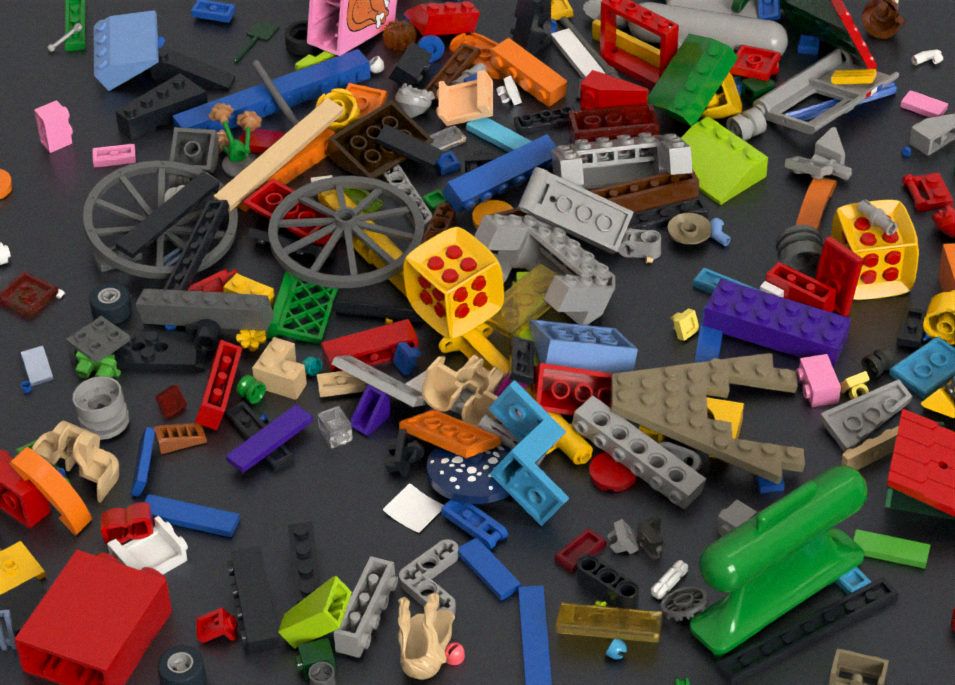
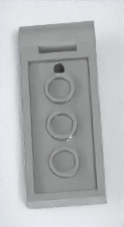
[518,167,634,254]

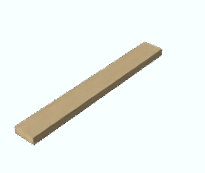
[214,98,344,211]

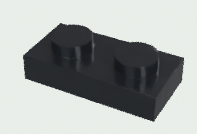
[896,307,927,349]

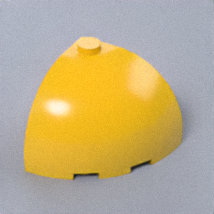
[700,72,742,119]

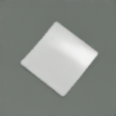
[383,484,444,533]

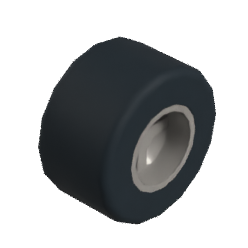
[89,283,132,325]
[157,645,206,685]

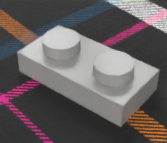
[785,156,833,179]

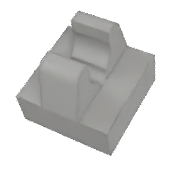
[608,519,639,554]

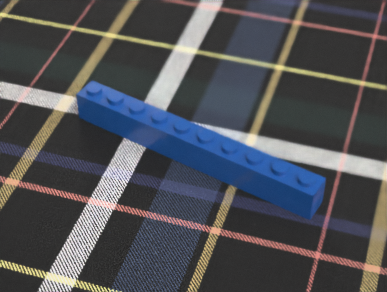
[173,49,371,132]

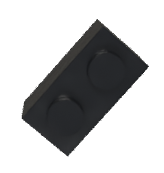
[389,42,432,87]

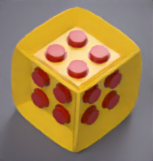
[831,200,919,300]
[403,227,504,339]

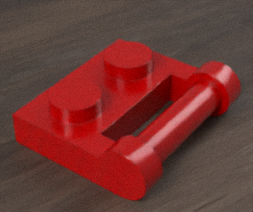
[902,173,954,212]

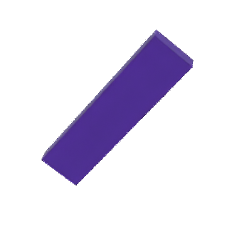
[226,404,313,473]

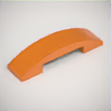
[796,178,837,230]
[9,447,92,536]

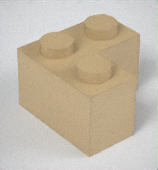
[252,337,307,400]

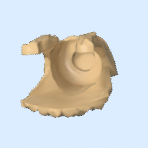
[398,593,455,680]

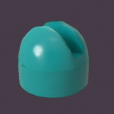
[302,356,322,376]

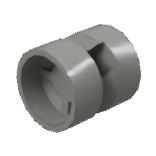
[726,107,767,141]

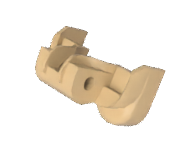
[422,355,505,429]
[31,420,119,503]

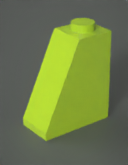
[278,576,352,648]

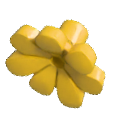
[236,329,266,351]

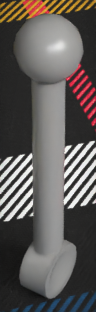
[47,23,83,52]

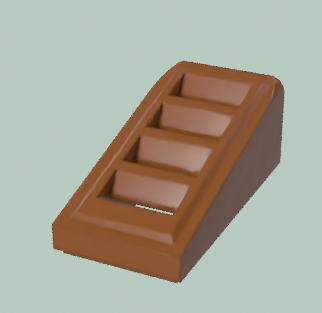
[153,423,207,454]

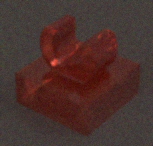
[155,384,187,417]

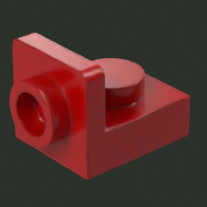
[196,607,238,643]

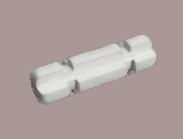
[651,560,688,600]

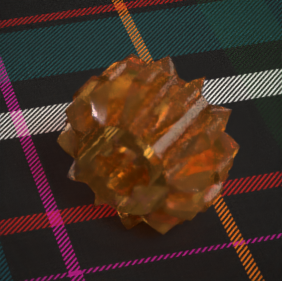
[383,19,417,51]

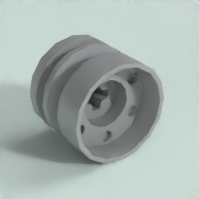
[73,376,129,440]

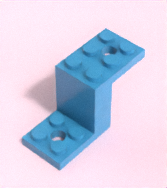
[488,380,569,526]

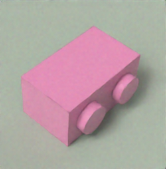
[34,100,73,153]
[796,354,841,407]

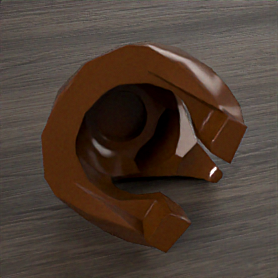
[862,0,906,39]

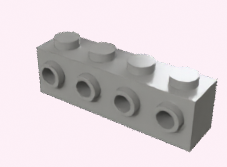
[334,556,398,658]

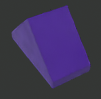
[349,384,390,436]

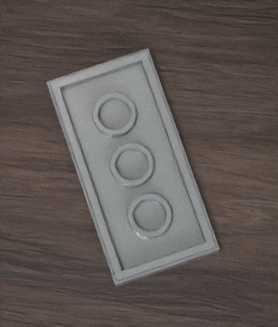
[332,355,426,407]

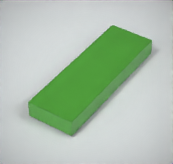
[854,529,930,569]

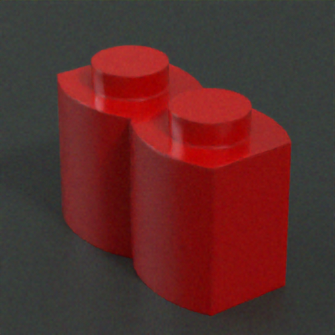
[101,502,154,545]

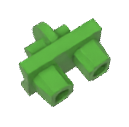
[76,351,121,379]

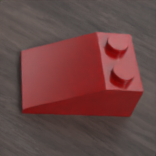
[580,70,648,124]

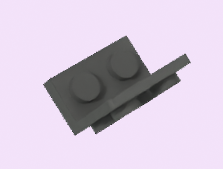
[66,316,131,363]

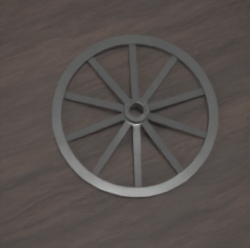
[83,160,238,279]
[268,176,424,288]

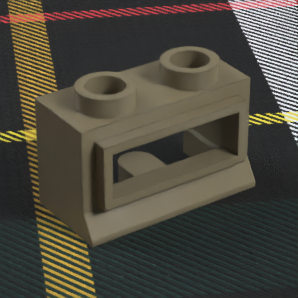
[829,648,889,685]

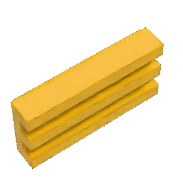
[831,69,877,85]

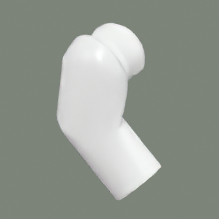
[911,49,943,66]

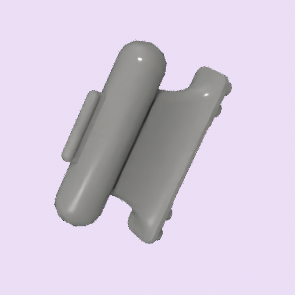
[628,0,801,56]

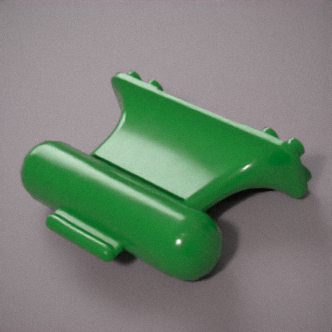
[689,465,868,656]

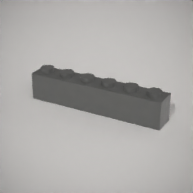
[136,288,274,331]

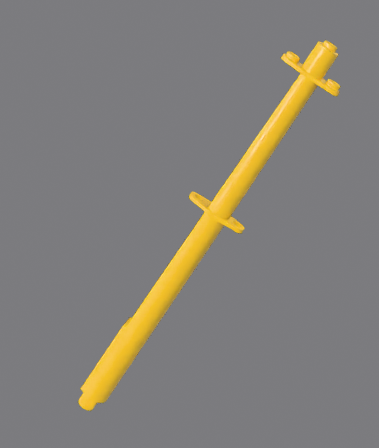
[318,189,593,465]

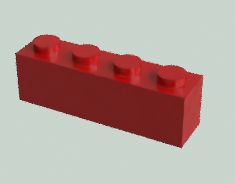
[321,319,418,373]
[194,340,242,430]

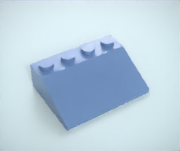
[94,10,159,91]
[529,319,638,374]

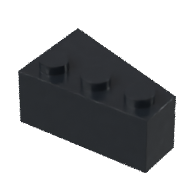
[510,0,551,55]

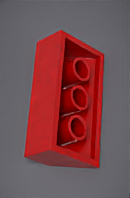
[243,179,334,245]
[531,363,627,420]

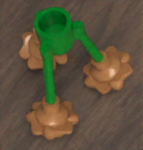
[208,103,262,162]

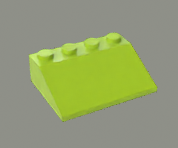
[681,116,768,205]

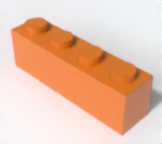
[490,38,568,107]

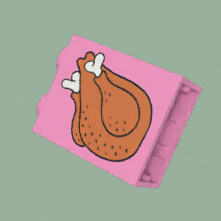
[307,0,397,56]

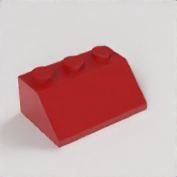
[404,1,480,36]

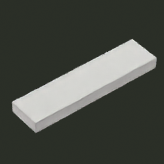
[551,28,605,79]

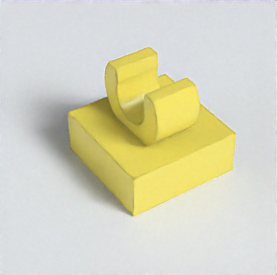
[670,308,700,341]
[840,371,870,400]

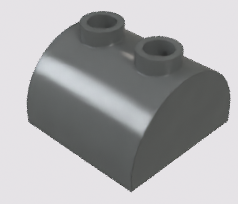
[169,127,219,173]

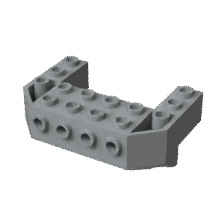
[551,133,693,190]
[474,214,615,325]

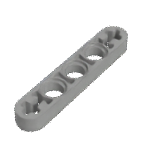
[381,165,432,230]

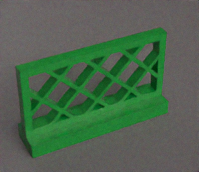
[267,262,338,344]

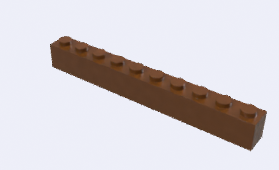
[490,169,699,221]

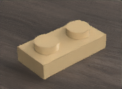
[317,371,366,397]

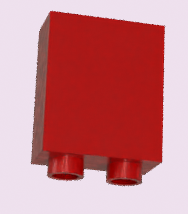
[14,550,172,685]

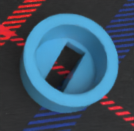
[605,636,627,659]

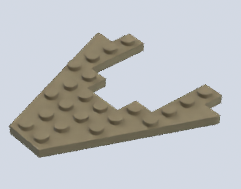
[611,353,805,484]

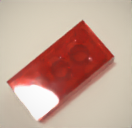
[569,103,659,153]

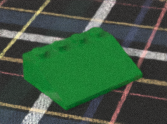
[648,34,739,127]

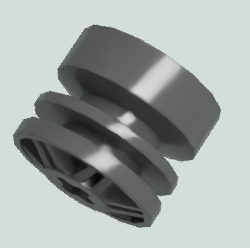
[775,225,823,279]

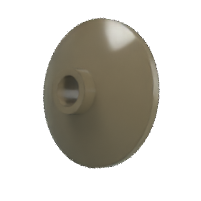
[668,213,712,244]

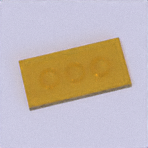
[484,264,561,339]
[555,602,663,642]

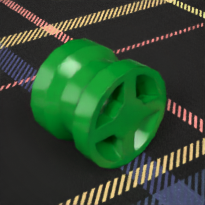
[236,375,266,404]

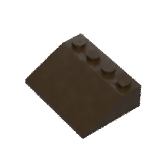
[326,100,434,179]

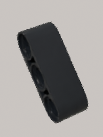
[577,554,639,614]

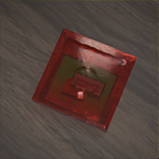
[0,271,58,319]

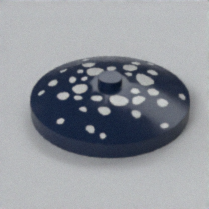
[427,443,512,504]

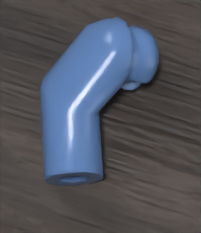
[710,218,731,246]

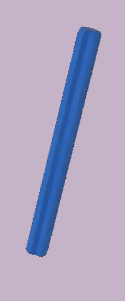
[785,82,897,121]

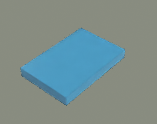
[889,336,955,399]

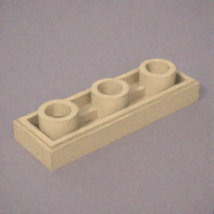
[841,426,899,470]

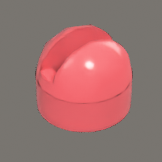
[445,642,465,665]

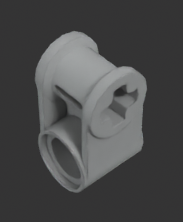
[618,228,661,260]

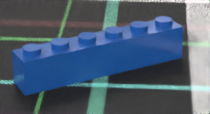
[442,134,557,213]

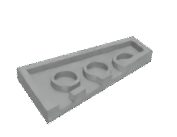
[819,379,912,452]

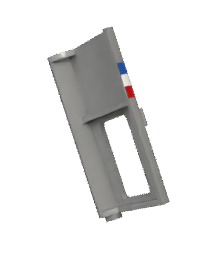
[753,47,899,134]

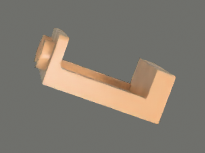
[436,70,493,126]

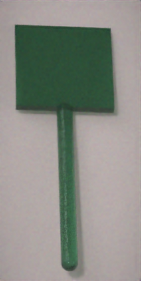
[234,20,279,62]

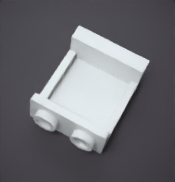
[107,516,188,575]

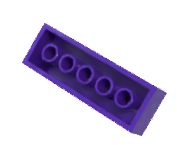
[703,279,851,368]

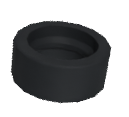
[284,20,320,56]

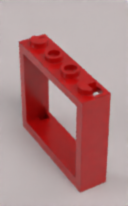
[600,0,679,88]

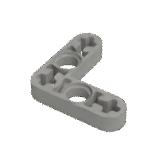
[399,539,459,615]

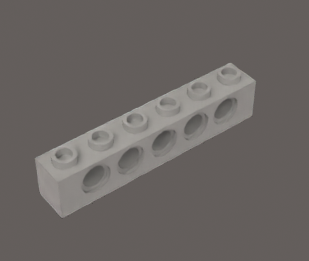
[571,396,706,510]

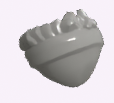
[395,83,435,118]

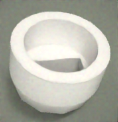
[369,56,384,74]

